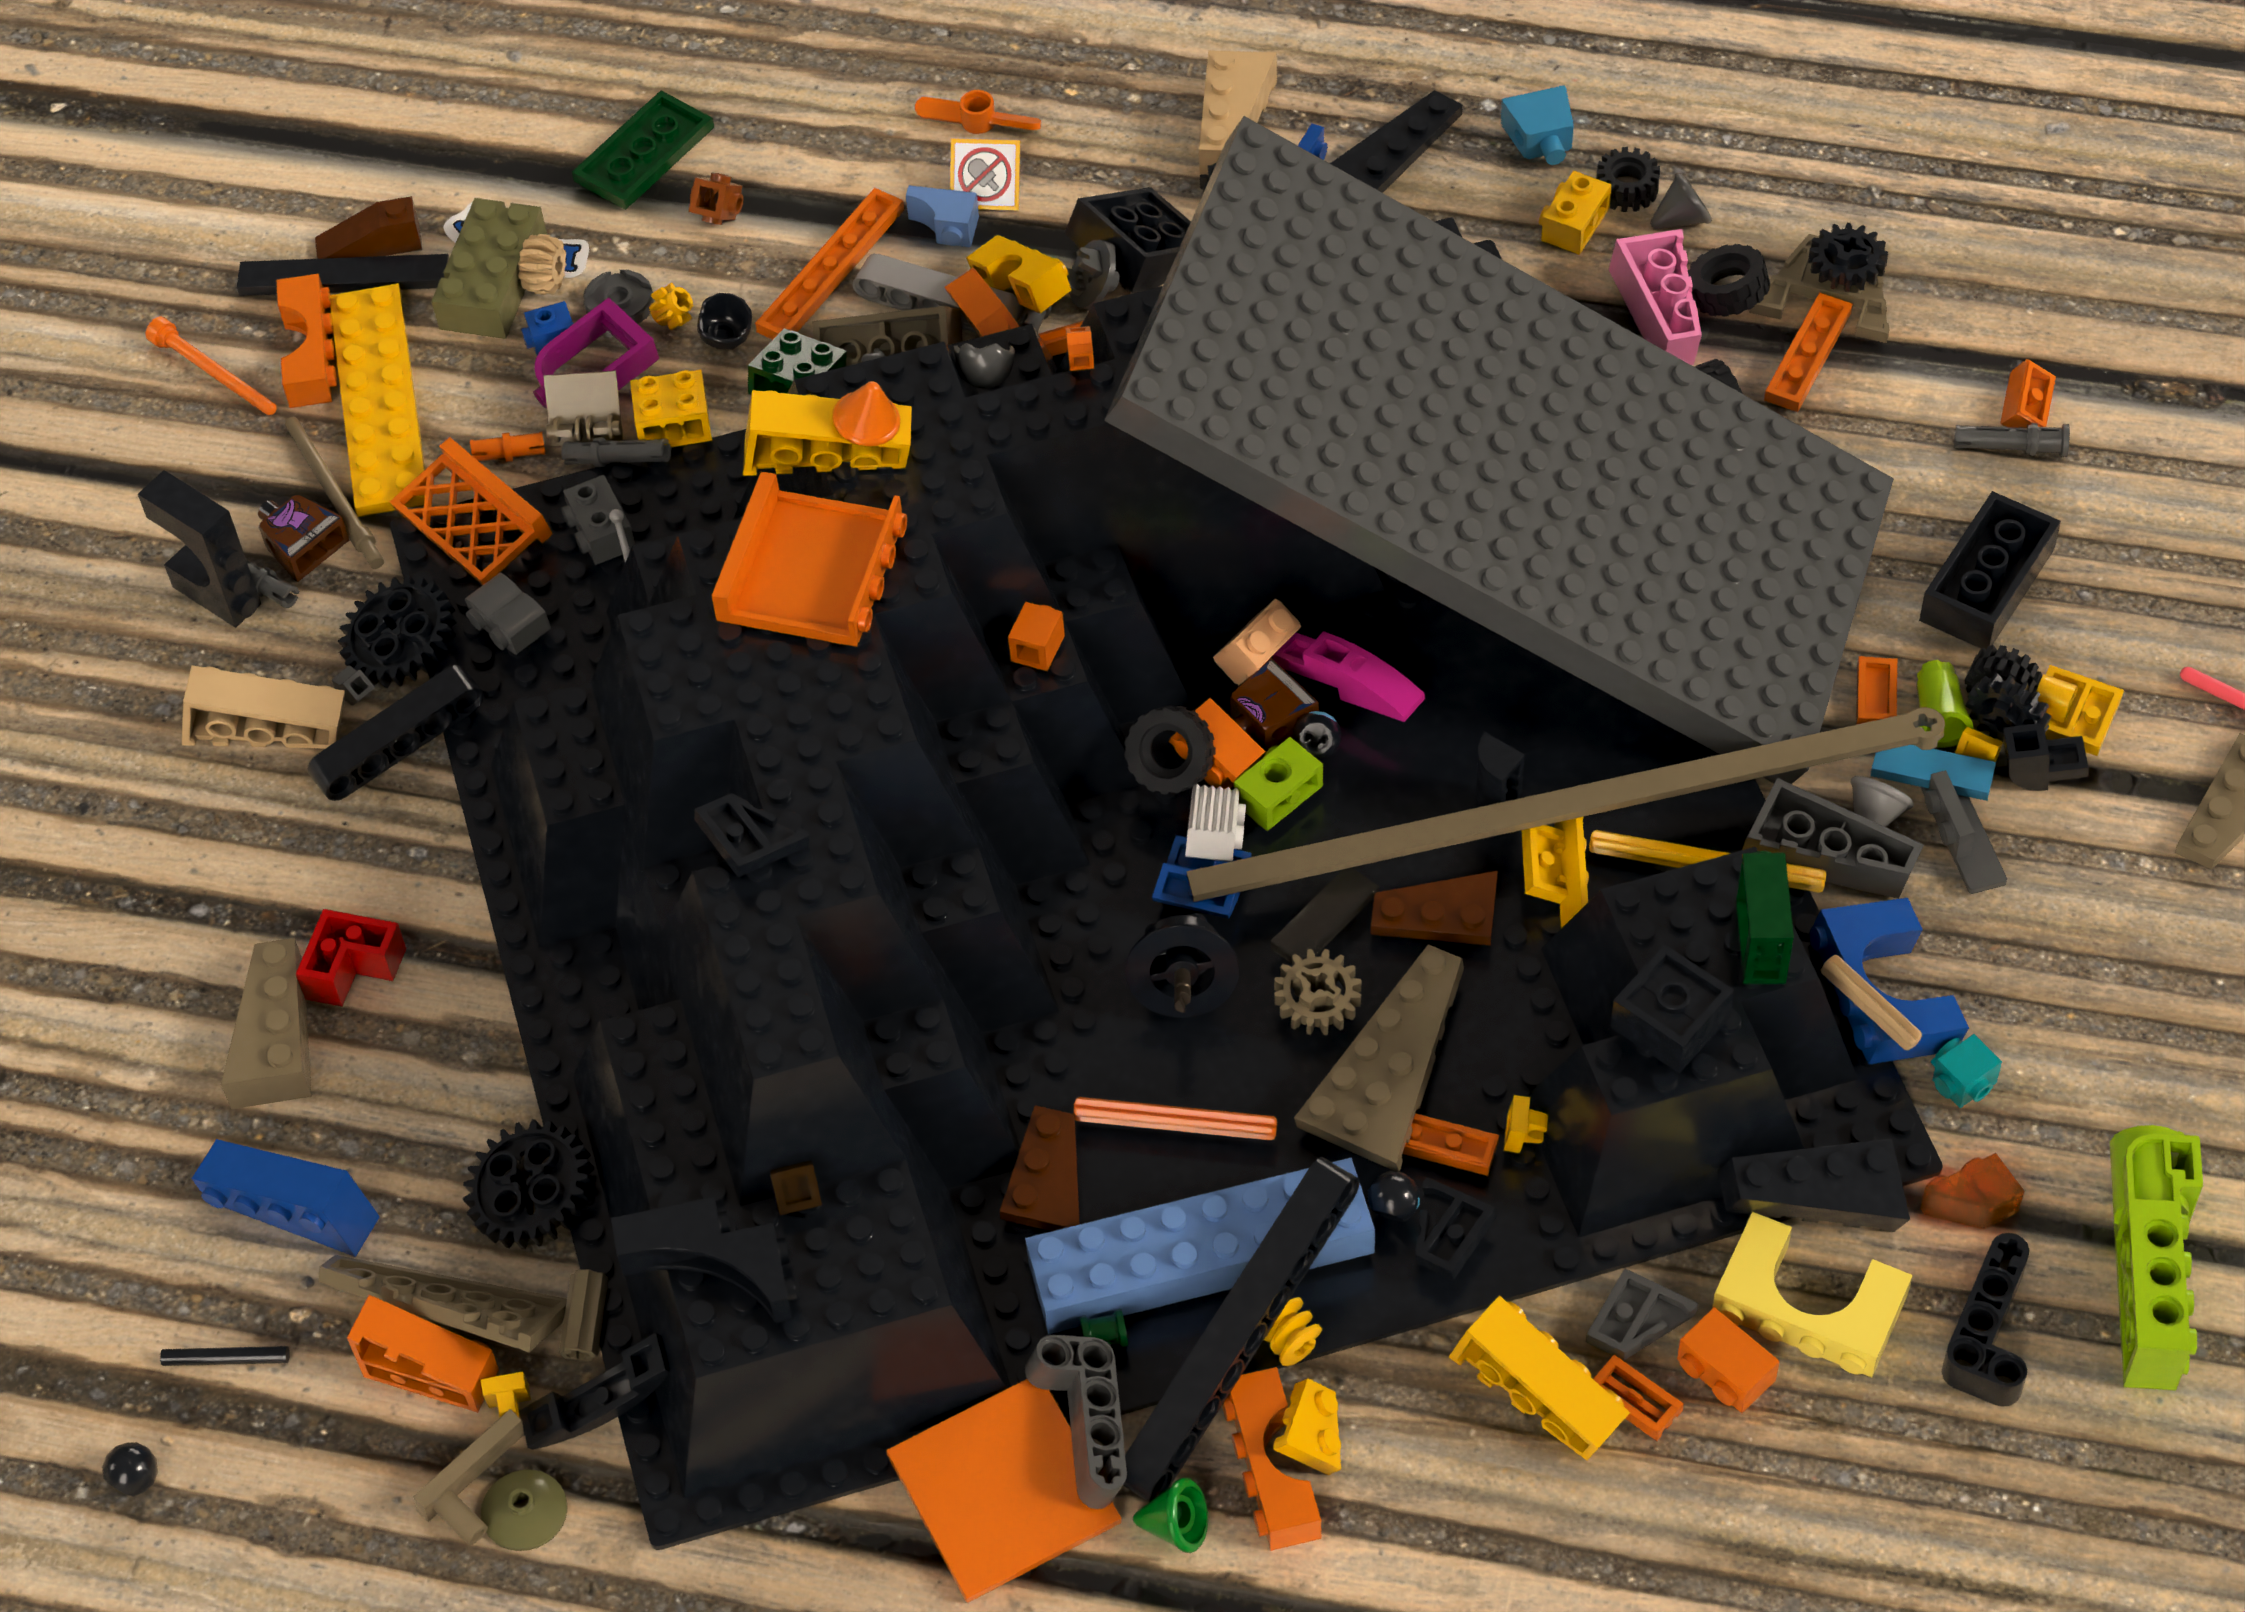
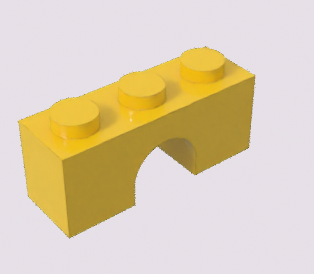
[966,235,1072,314]

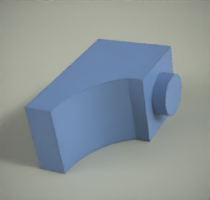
[906,185,979,247]

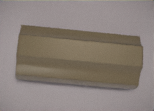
[559,1269,609,1362]

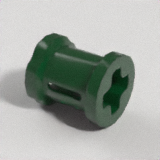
[1079,1309,1128,1347]

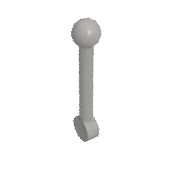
[609,509,630,562]

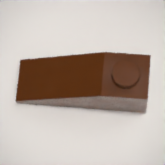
[315,196,423,259]

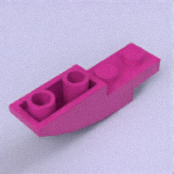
[1273,631,1425,722]

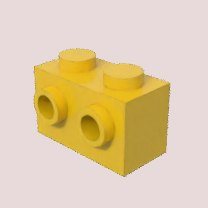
[1539,170,1612,255]

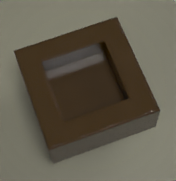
[769,1160,822,1215]

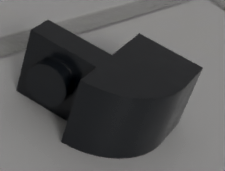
[2003,723,2089,791]

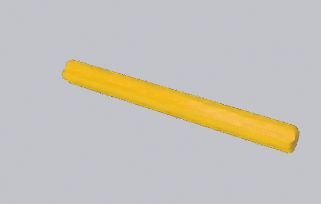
[1589,830,1826,893]

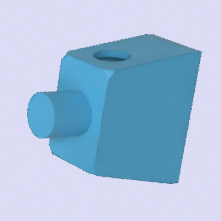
[1501,85,1573,165]

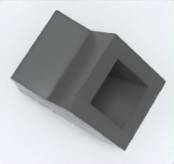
[332,665,375,706]

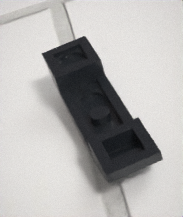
[519,1333,670,1450]

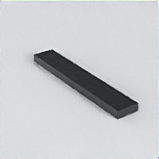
[237,254,449,296]

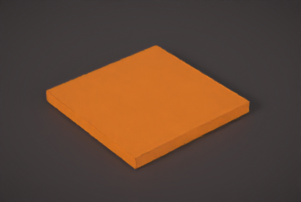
[886,1379,1122,1603]

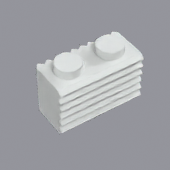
[1185,784,1246,862]

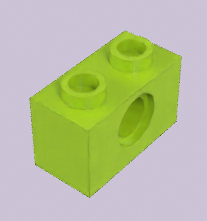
[1234,737,1323,831]

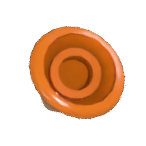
[832,381,900,447]

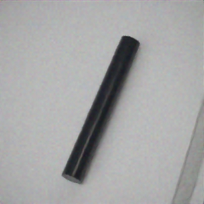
[160,1346,290,1366]

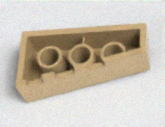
[1199,50,1277,175]
[182,665,345,749]

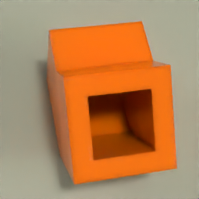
[1066,326,1094,371]

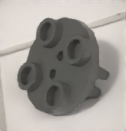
[1067,240,1119,311]

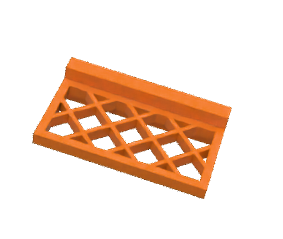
[390,437,553,585]

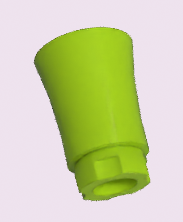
[1916,660,1973,748]

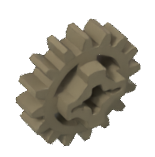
[1274,949,1361,1035]

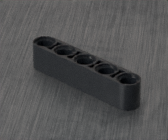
[307,665,484,801]

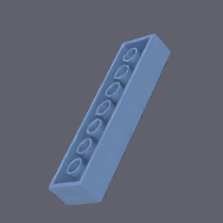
[1025,1158,1375,1335]

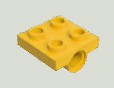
[2036,665,2124,756]

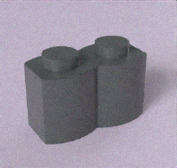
[465,573,551,655]

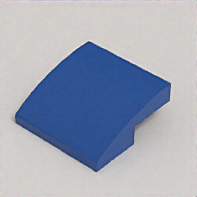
[1152,835,1252,919]

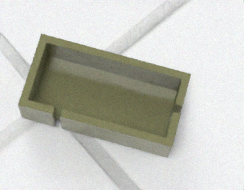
[431,198,547,339]

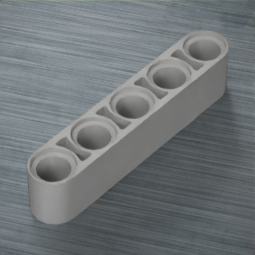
[852,253,1024,333]

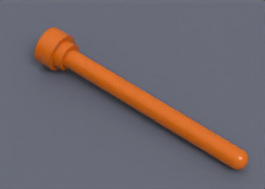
[145,316,277,415]

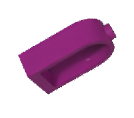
[533,297,659,409]

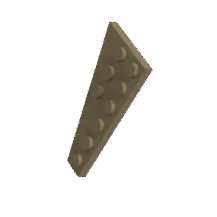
[1294,944,1464,1172]
[318,1255,567,1352]

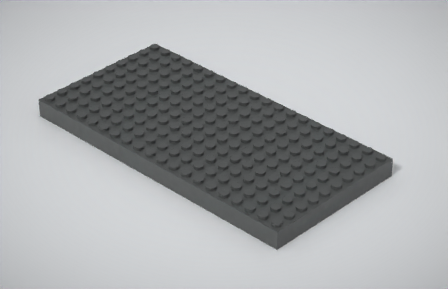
[1104,116,1894,784]

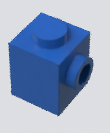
[521,301,573,356]

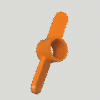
[915,90,1041,134]

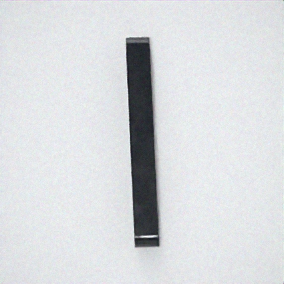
[1123,1157,1360,1502]

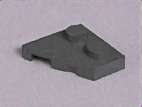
[1586,1268,1698,1360]

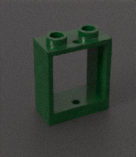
[1736,851,1794,984]

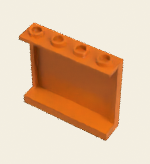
[712,472,907,647]

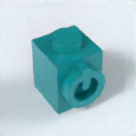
[1930,1034,2002,1108]

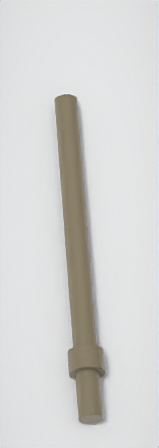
[285,417,384,569]

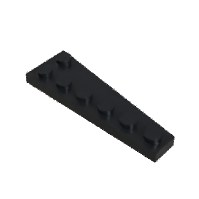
[1330,90,1463,193]

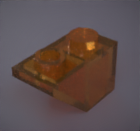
[1920,1153,2025,1229]

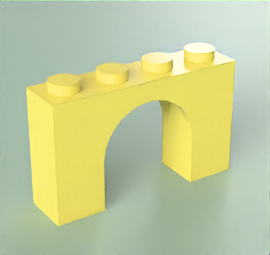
[1712,1212,1913,1378]

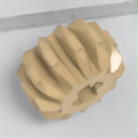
[518,234,567,295]

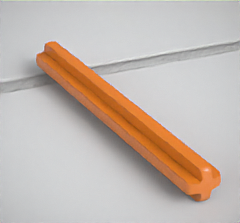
[1073,1097,1277,1140]

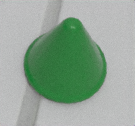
[1133,1478,1208,1553]

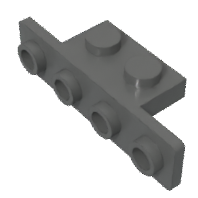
[1920,770,2007,894]

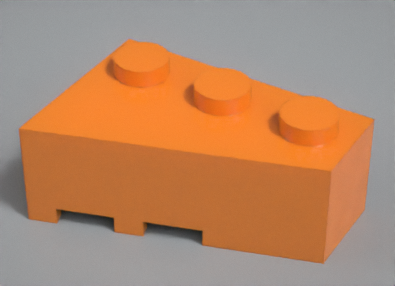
[347,1295,499,1413]

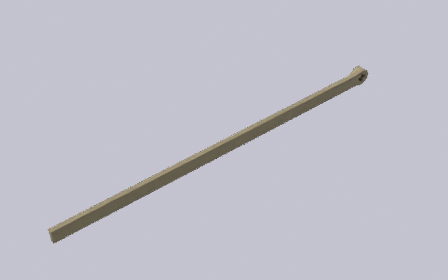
[1186,707,1945,902]

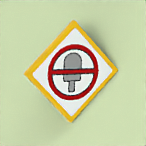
[950,138,1021,211]

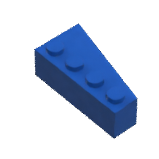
[192,1139,380,1257]

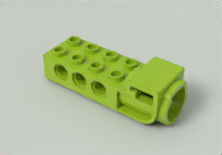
[2109,1125,2203,1390]

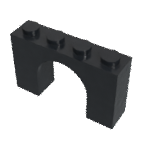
[138,470,261,628]

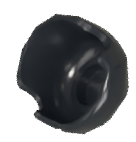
[697,293,752,350]

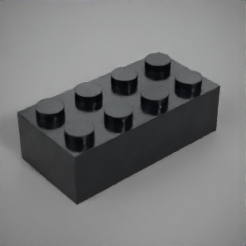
[1919,491,2061,650]

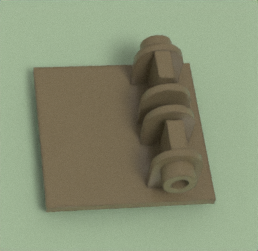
[543,370,623,446]

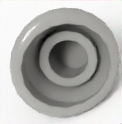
[1850,776,1914,827]

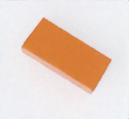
[2000,359,2056,428]

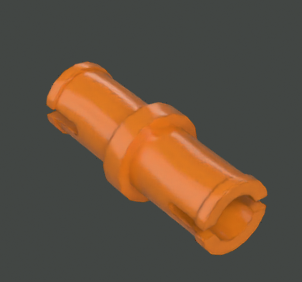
[470,431,545,462]

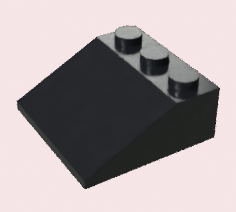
[1064,187,1191,293]

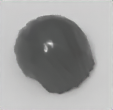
[954,343,1015,389]

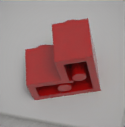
[296,909,407,1007]

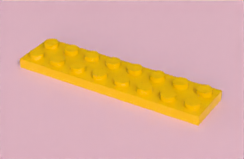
[330,283,425,517]

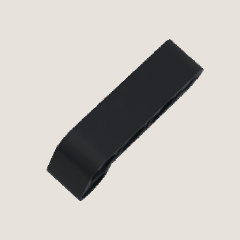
[1941,1233,2030,1407]

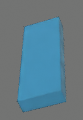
[1871,745,1996,801]

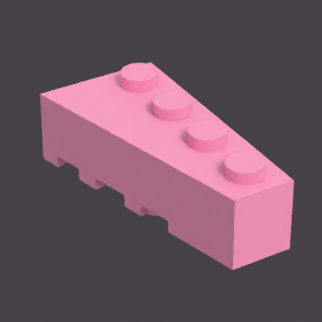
[1609,229,1702,365]

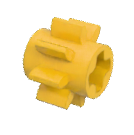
[649,283,693,330]

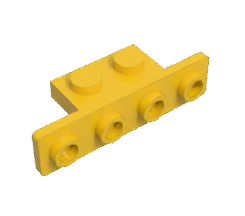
[1522,817,1589,928]

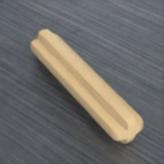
[1821,955,1922,1051]

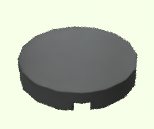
[583,270,654,324]

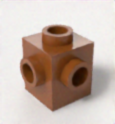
[688,172,743,225]

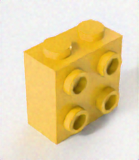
[630,369,712,447]

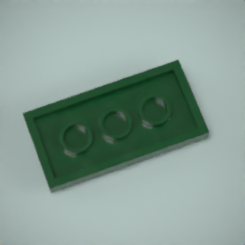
[572,90,714,210]

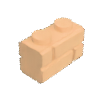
[1213,598,1301,685]

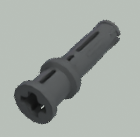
[1954,423,2070,457]

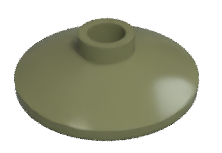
[481,1470,568,1551]

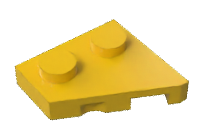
[1273,1378,1341,1475]

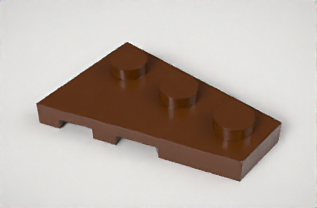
[1371,871,1498,946]
[999,1105,1080,1231]

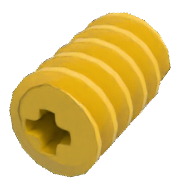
[1264,1297,1322,1366]

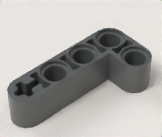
[1025,1335,1127,1509]

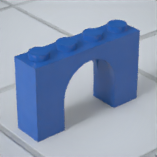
[1809,898,1969,1064]

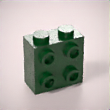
[748,328,847,395]

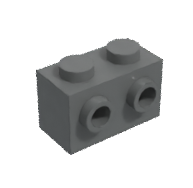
[561,475,635,565]

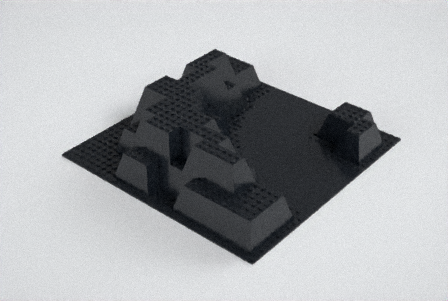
[390,217,1943,1550]

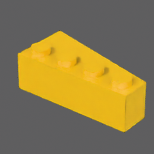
[743,390,912,476]
[1449,1295,1630,1461]

